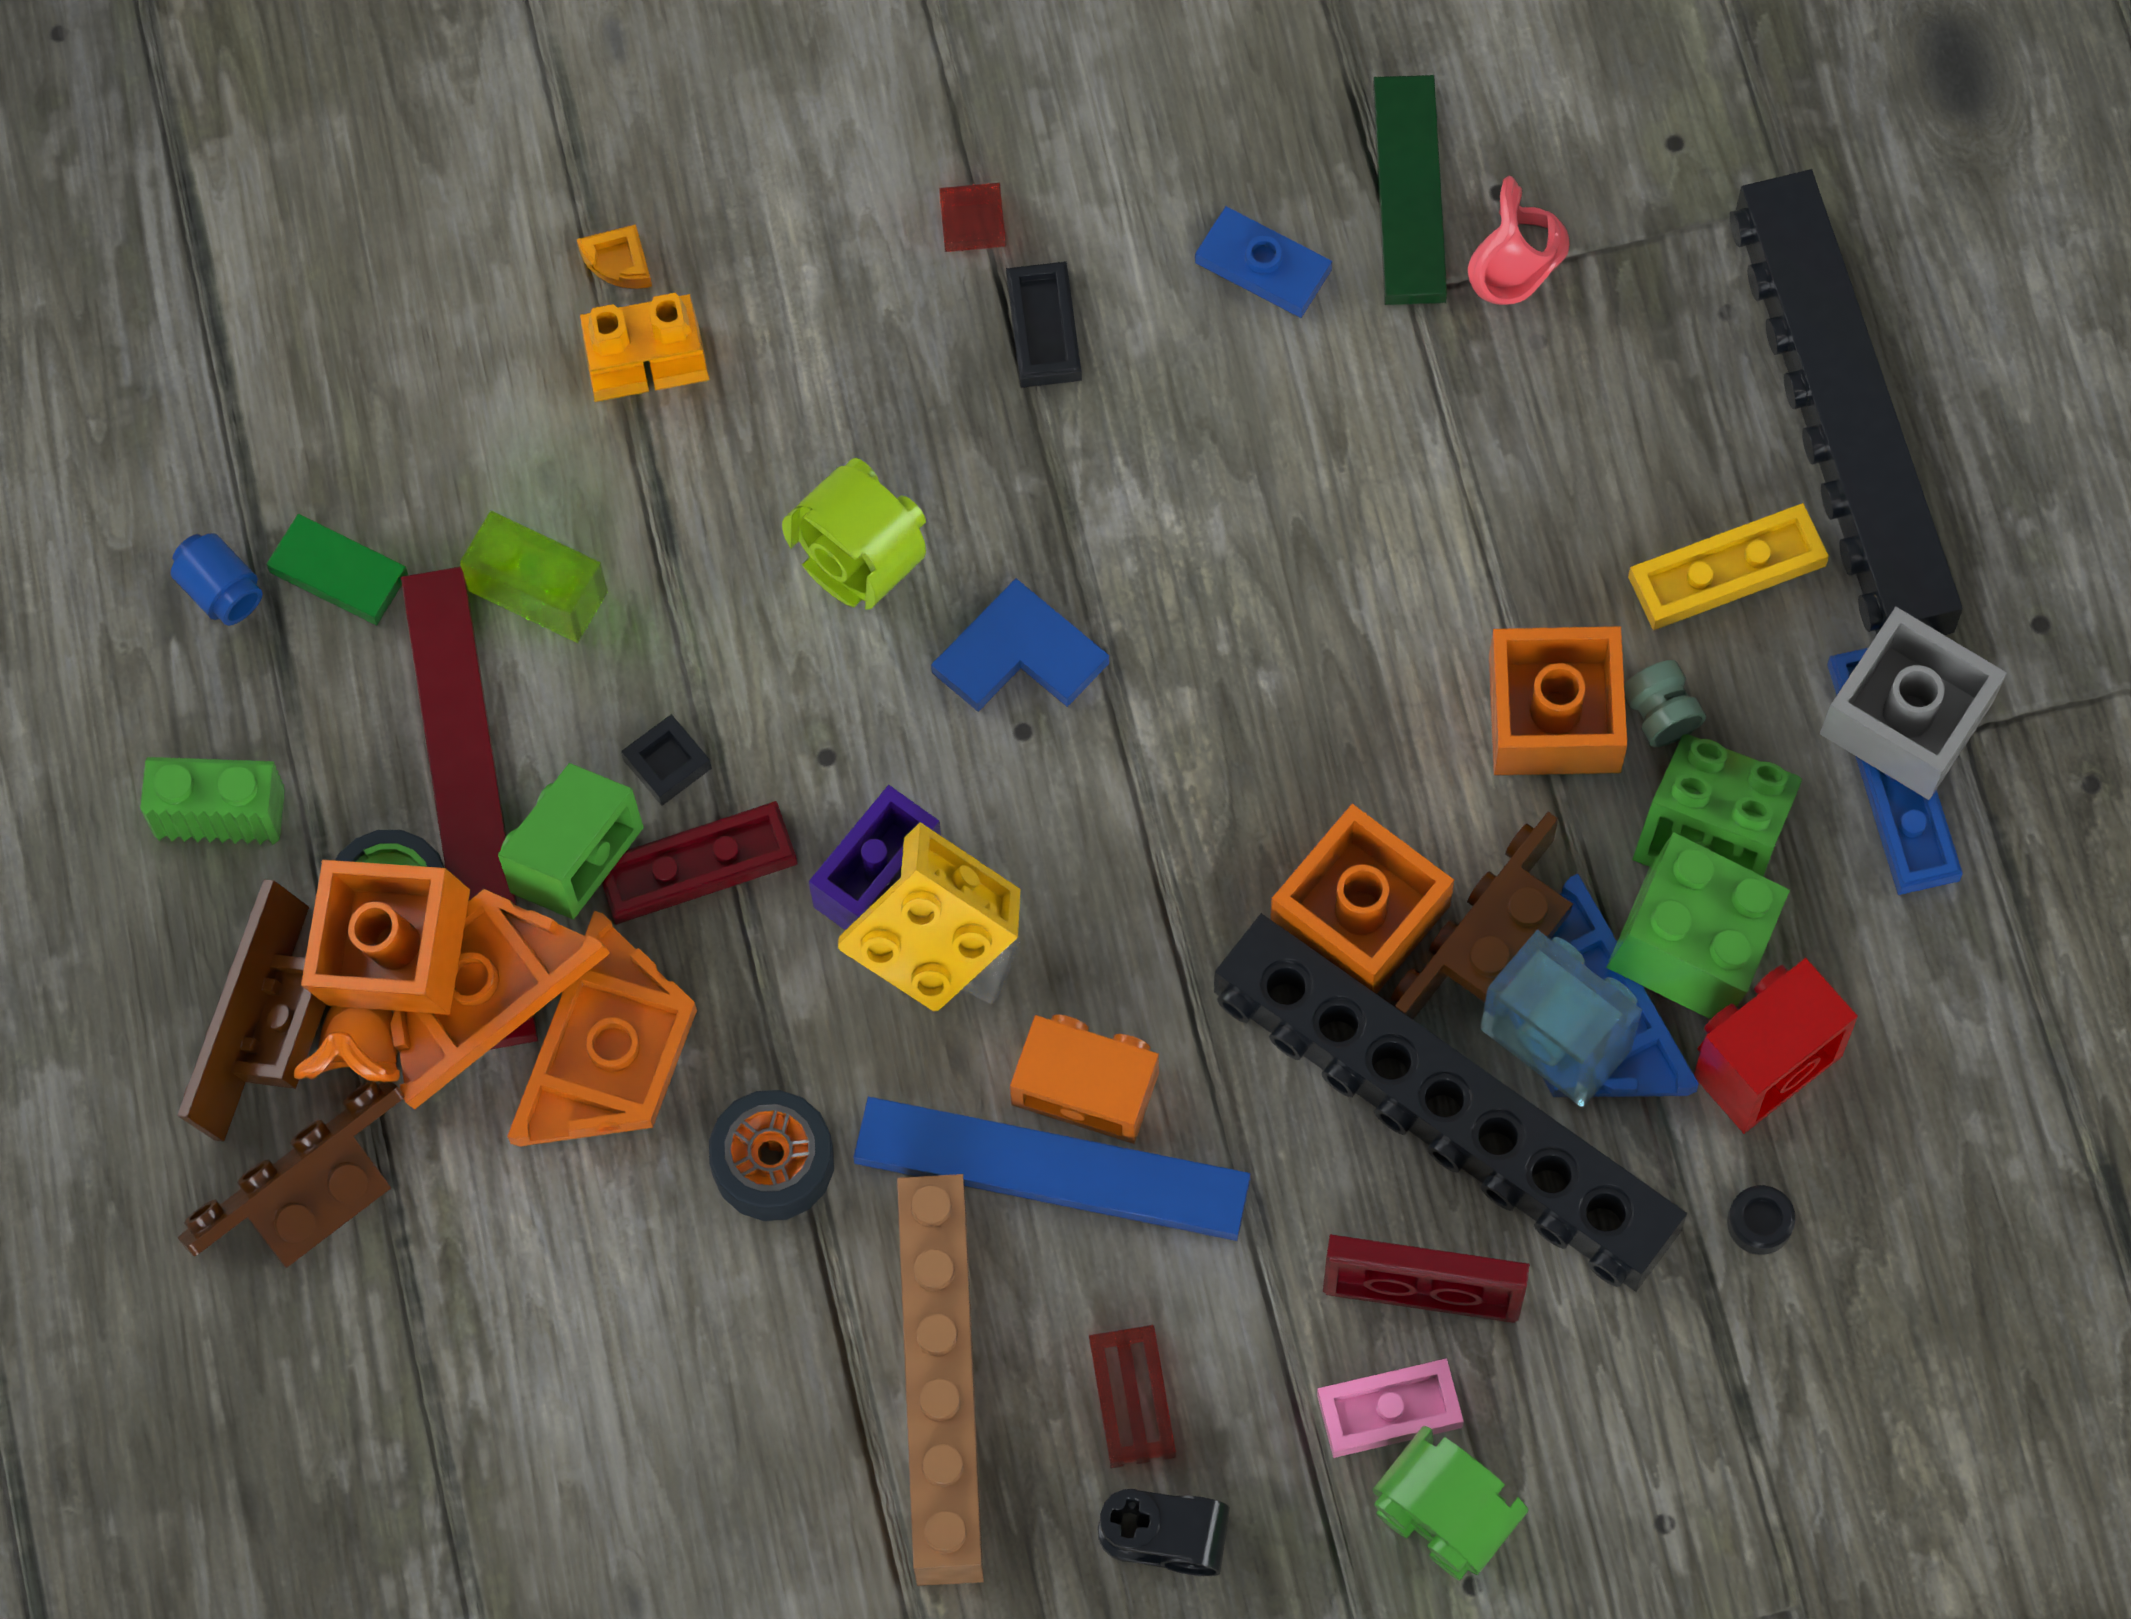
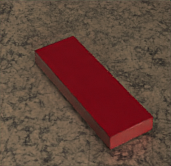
[602,801,798,925]

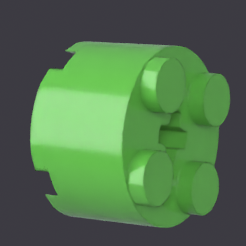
[1372,1426,1529,1581]

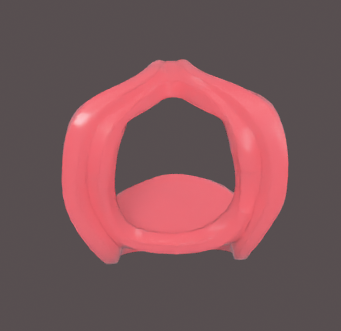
[1468,175,1570,305]

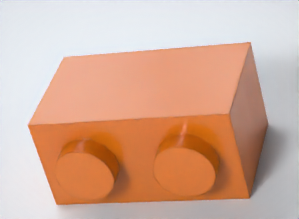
[1010,1014,1159,1144]

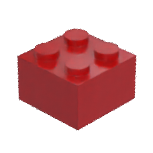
[1694,958,1858,1134]

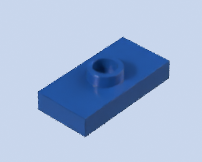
[1195,206,1332,318]

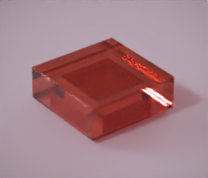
[939,183,1006,252]

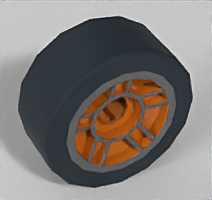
[709,1090,834,1221]

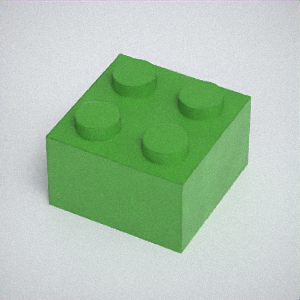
[1606,832,1790,1019]

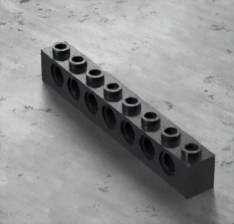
[1214,913,1687,1292]

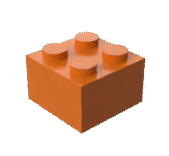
[1489,626,1627,775]
[1270,803,1454,994]
[301,860,470,1015]

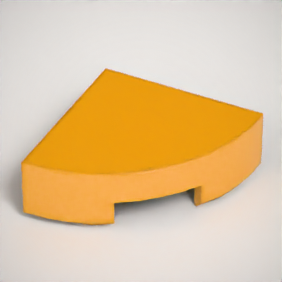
[576,224,652,289]

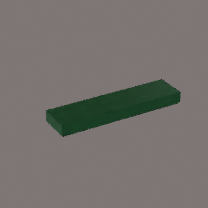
[1373,75,1447,305]

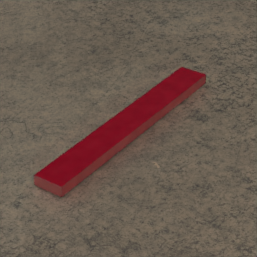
[401,566,539,1050]

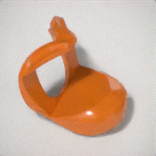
[294,1006,400,1082]

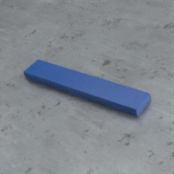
[853,1096,1251,1241]

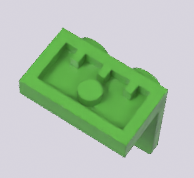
[1632,734,1802,877]

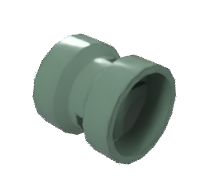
[1624,660,1706,747]

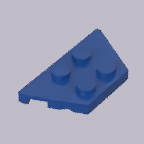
[1500,873,1699,1097]

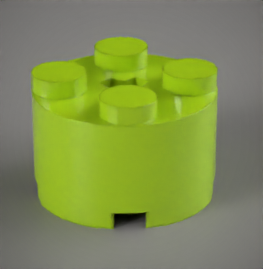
[782,458,926,610]

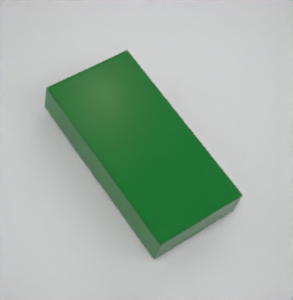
[266,514,408,626]

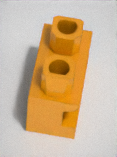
[580,293,710,402]

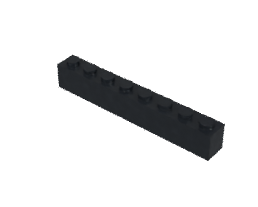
[1730,169,1963,635]

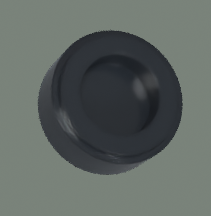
[1727,1185,1795,1255]

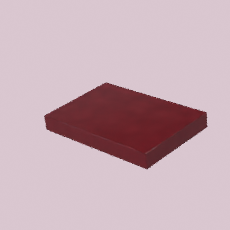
[1323,1234,1530,1323]

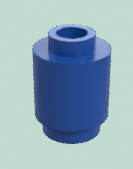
[170,533,263,626]

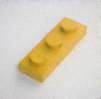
[1628,503,1829,631]

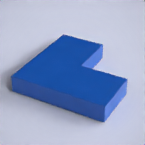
[931,578,1109,712]

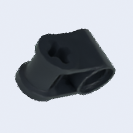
[1098,1489,1230,1576]

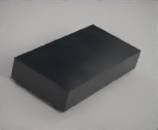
[1006,261,1082,388]

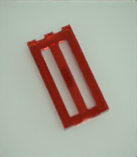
[1089,1325,1176,1469]

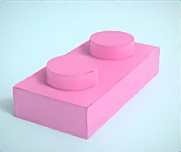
[1317,1358,1464,1458]

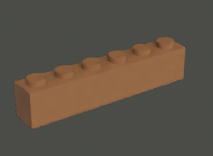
[897,1174,984,1586]

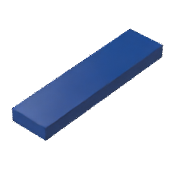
[1827,647,1963,895]

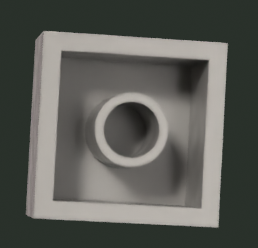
[1819,607,2007,800]

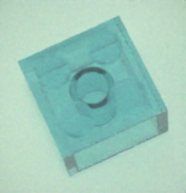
[1480,930,1642,1108]

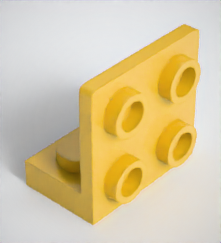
[838,822,1021,1011]

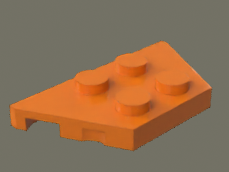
[390,889,610,1109]
[507,911,697,1147]

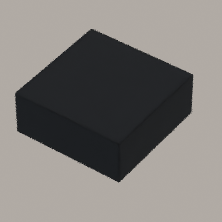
[621,714,712,806]

